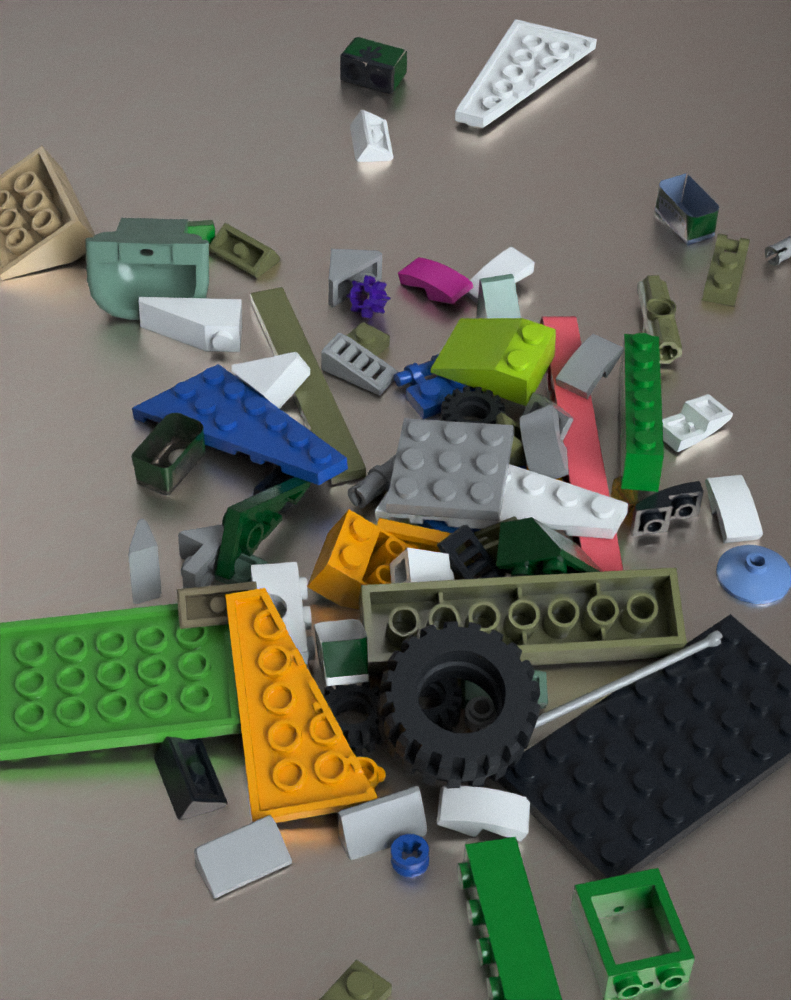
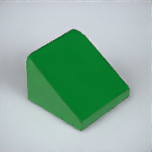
[188,220,215,244]

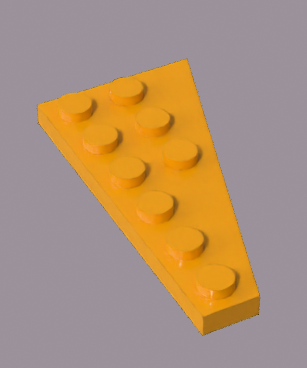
[225,588,378,823]

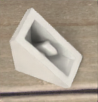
[231,352,310,409]

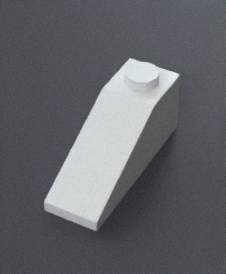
[138,297,242,352]

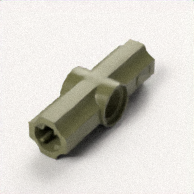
[637,275,682,364]

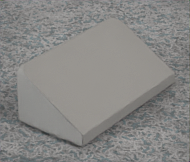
[128,519,162,604]
[338,786,427,860]
[194,815,292,899]

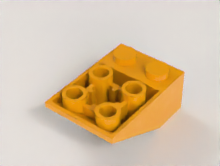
[307,509,415,610]

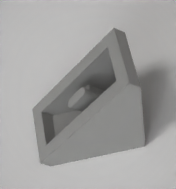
[328,249,382,307]

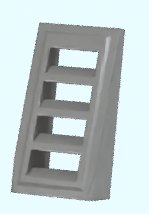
[321,333,398,396]

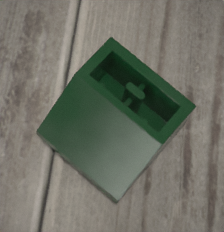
[496,517,603,577]

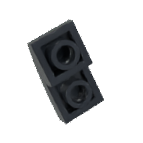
[630,481,704,536]

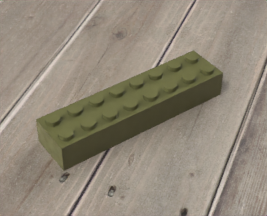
[359,567,687,676]

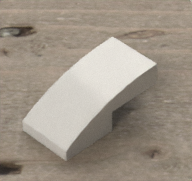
[465,246,535,304]
[662,394,733,452]
[705,475,763,543]
[437,785,530,842]

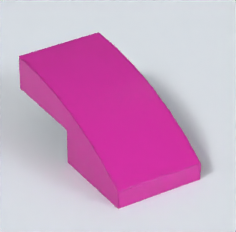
[398,257,474,304]

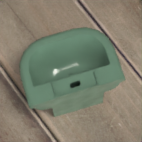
[85,218,209,320]

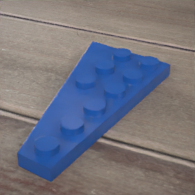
[132,364,348,485]

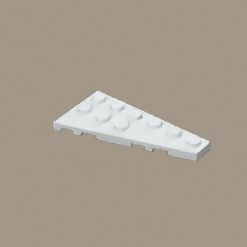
[455,19,597,128]
[375,464,628,539]

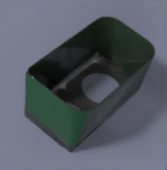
[131,413,205,496]

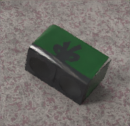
[340,37,407,94]

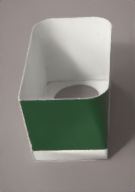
[314,619,368,686]

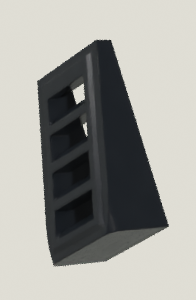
[437,525,505,580]

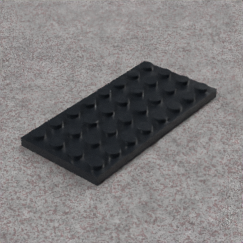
[497,614,791,880]

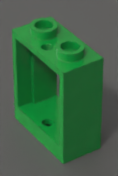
[570,868,695,1000]

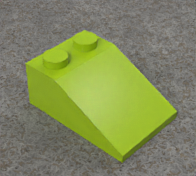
[431,318,556,406]

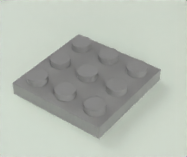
[386,418,514,521]

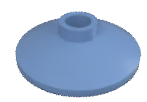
[716,545,791,604]

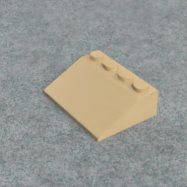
[0,146,95,280]

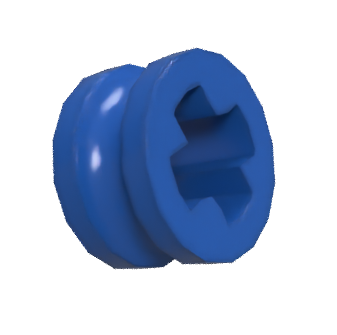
[390,834,429,877]

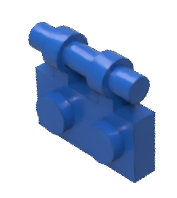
[394,353,483,420]

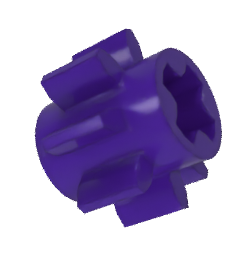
[346,275,391,319]

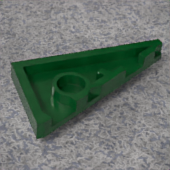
[216,477,311,580]

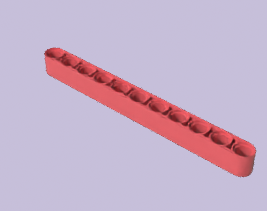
[540,316,624,572]

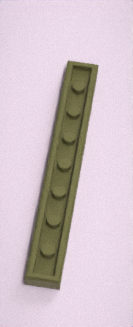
[250,287,366,485]

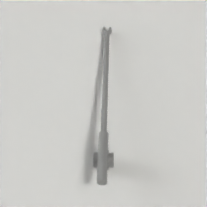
[464,630,723,732]

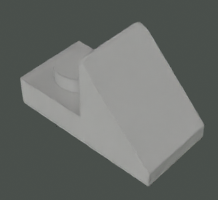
[178,524,224,588]

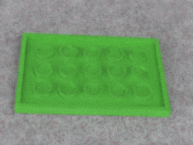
[0,603,241,761]

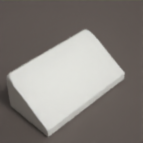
[350,110,393,162]

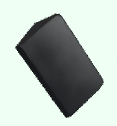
[154,737,228,820]

